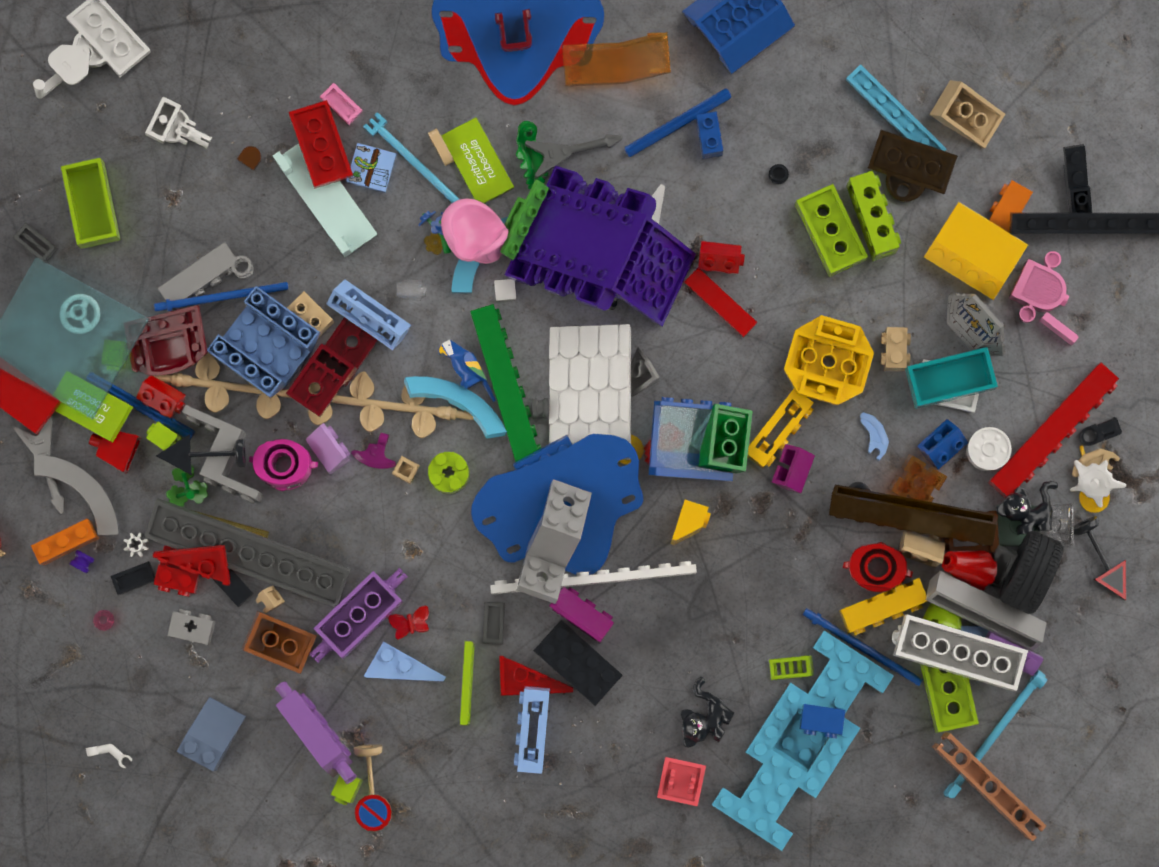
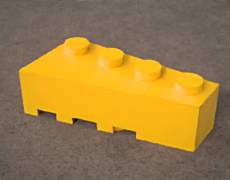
[839,578,928,635]

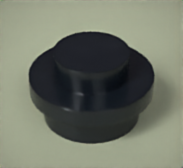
[768,164,789,185]

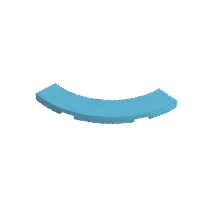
[451,217,508,293]
[404,376,507,439]

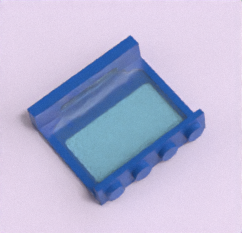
[649,397,738,481]

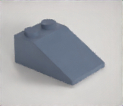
[177,697,246,771]

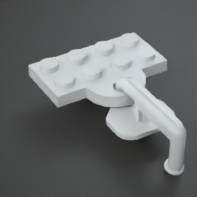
[33,0,151,99]

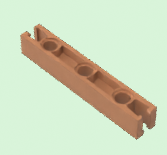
[932,732,1046,841]

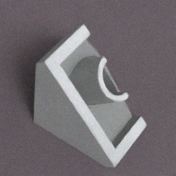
[631,347,660,397]

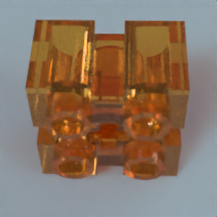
[888,454,947,502]

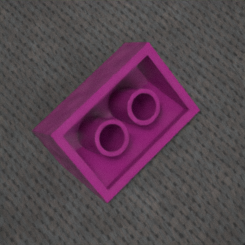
[549,587,614,644]

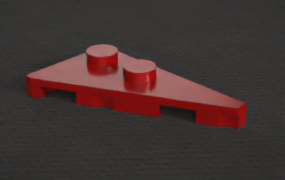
[153,545,231,585]
[499,656,573,696]

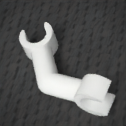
[86,744,133,768]

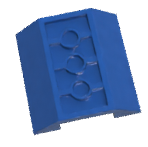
[682,0,795,74]

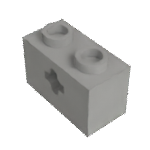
[167,609,216,646]

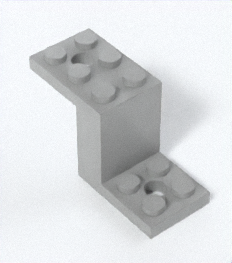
[182,405,264,504]
[516,479,592,604]

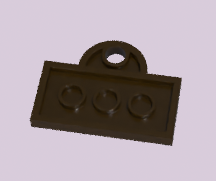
[868,129,959,202]

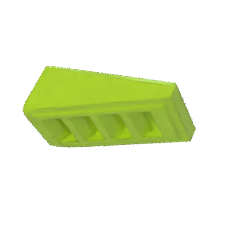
[769,655,814,680]

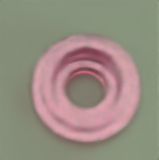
[93,610,114,631]

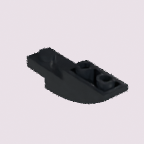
[1063,144,1092,212]

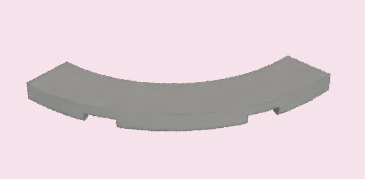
[34,455,118,536]

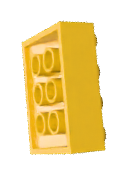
[924,202,1028,300]

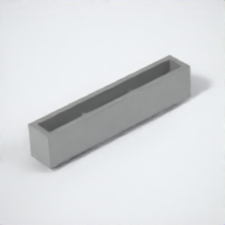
[926,571,1046,651]

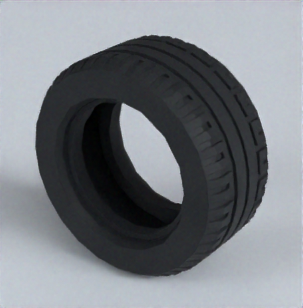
[1000,531,1064,614]

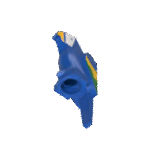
[438,340,496,402]

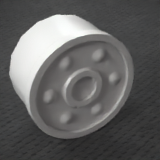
[967,427,1012,471]

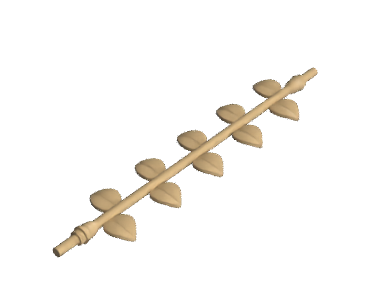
[152,353,474,438]

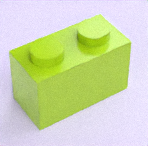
[146,422,182,451]
[331,775,363,805]

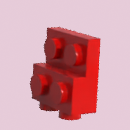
[154,545,200,597]

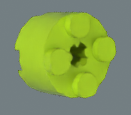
[428,452,470,495]

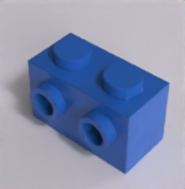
[917,419,968,470]

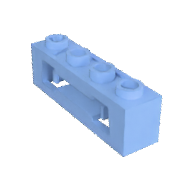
[326,279,411,350]
[514,686,550,774]

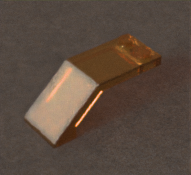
[562,32,671,86]

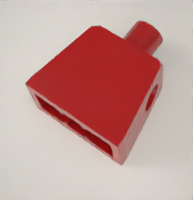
[89,431,142,474]

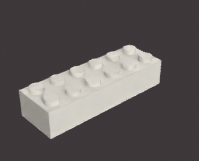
[893,614,1028,692]

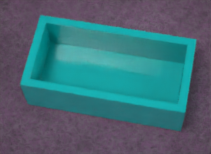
[905,347,998,409]

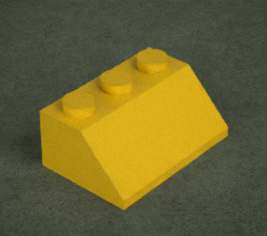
[671,500,711,545]

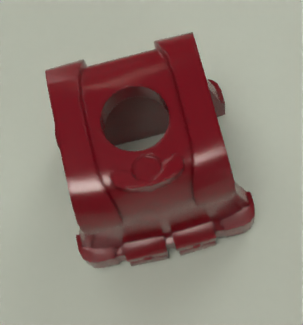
[495,9,532,52]

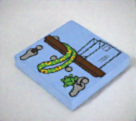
[346,143,397,193]

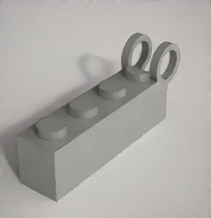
[157,242,254,311]

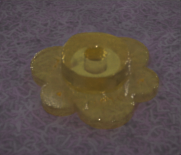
[424,233,443,255]

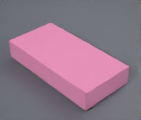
[320,83,363,125]
[1039,312,1079,346]

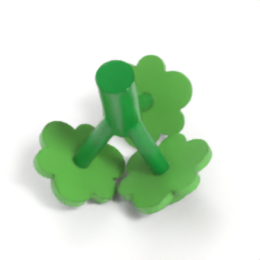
[166,465,208,507]

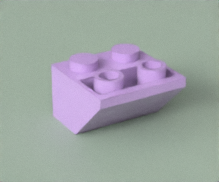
[305,423,350,475]

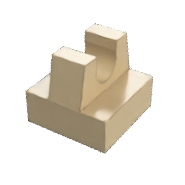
[255,585,285,613]

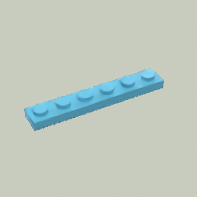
[846,64,947,151]

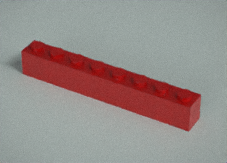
[988,362,1119,498]

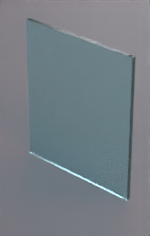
[0,258,149,419]

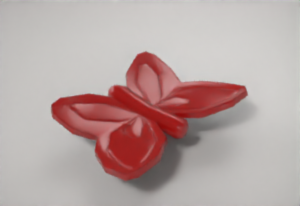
[388,605,429,640]

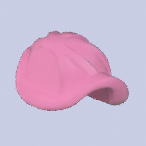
[441,198,509,264]

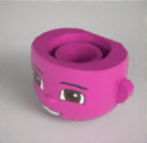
[249,439,318,491]

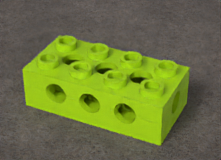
[846,170,901,262]
[795,184,868,277]
[920,664,979,733]

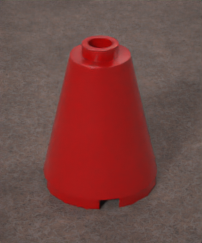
[941,550,997,591]

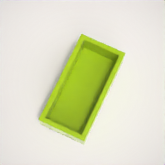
[61,158,121,249]

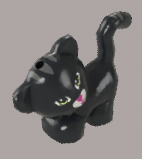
[996,480,1058,535]
[681,677,734,748]

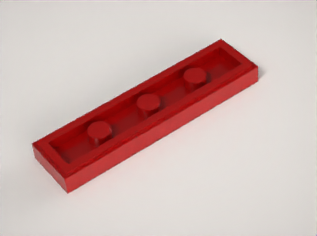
[684,268,758,338]

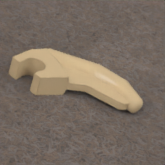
[1072,449,1120,478]

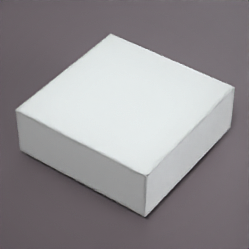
[494,279,516,302]

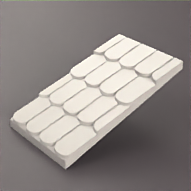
[549,324,631,460]

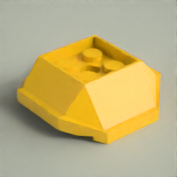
[784,315,874,406]

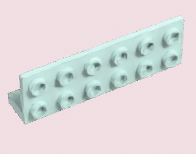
[273,143,377,258]

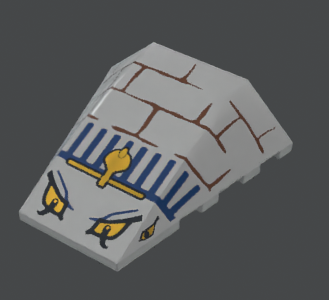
[947,292,1006,356]

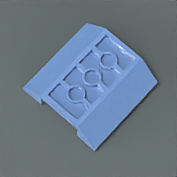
[207,286,320,398]

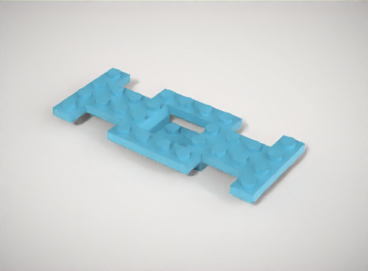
[712,631,894,851]

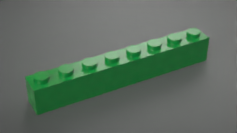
[470,304,541,462]

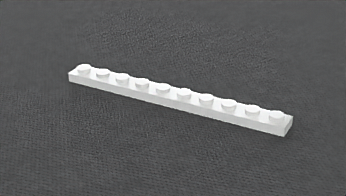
[490,561,697,595]

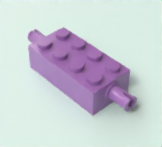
[309,568,408,663]
[275,681,357,784]

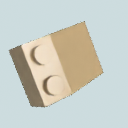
[929,80,1005,148]
[898,530,945,568]

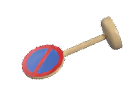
[353,744,392,831]

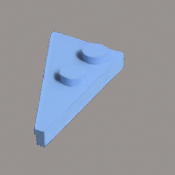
[364,641,446,682]

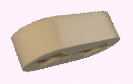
[428,128,454,166]

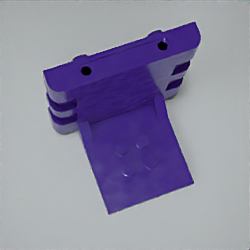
[504,166,696,327]

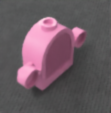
[1009,251,1069,323]

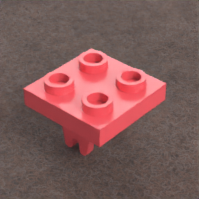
[657,757,706,806]

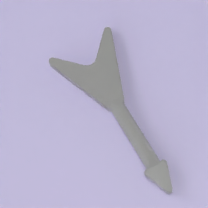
[14,417,64,514]

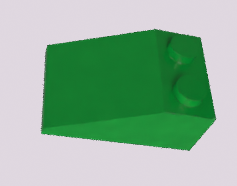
[698,404,753,474]

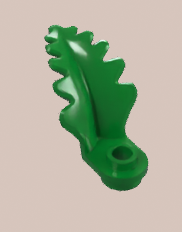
[516,121,548,189]

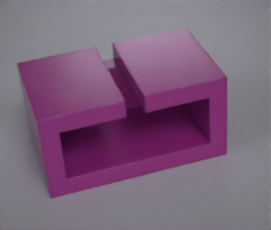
[772,444,815,494]

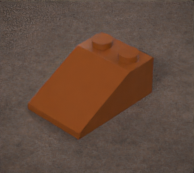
[241,611,317,674]

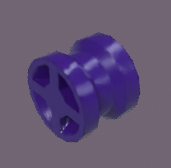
[69,550,95,573]

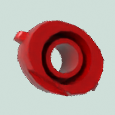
[843,542,913,592]

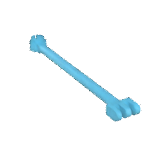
[363,112,460,203]
[944,670,1047,798]

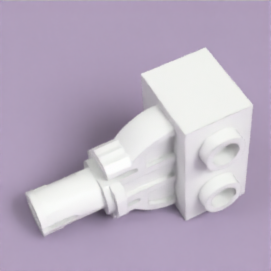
[145,97,212,149]

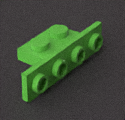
[500,180,549,260]

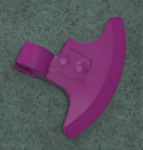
[351,432,396,469]

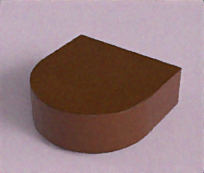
[237,146,262,171]

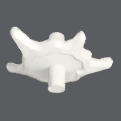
[1070,460,1126,508]

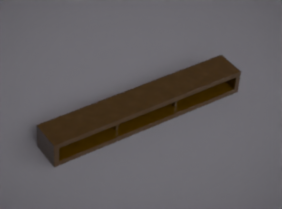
[829,484,998,546]

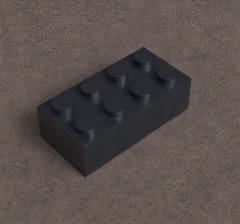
[533,620,623,706]

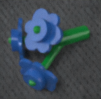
[418,211,452,254]

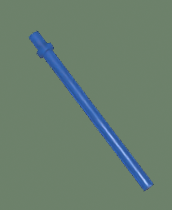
[154,282,288,312]
[802,608,923,686]

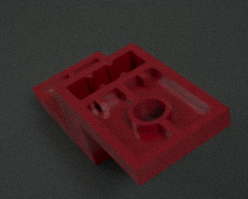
[286,317,378,417]

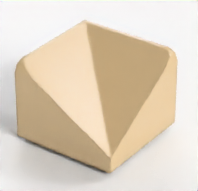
[392,456,420,485]

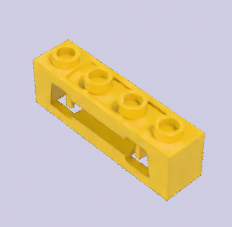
[748,388,814,469]

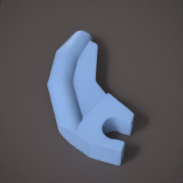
[860,412,889,461]

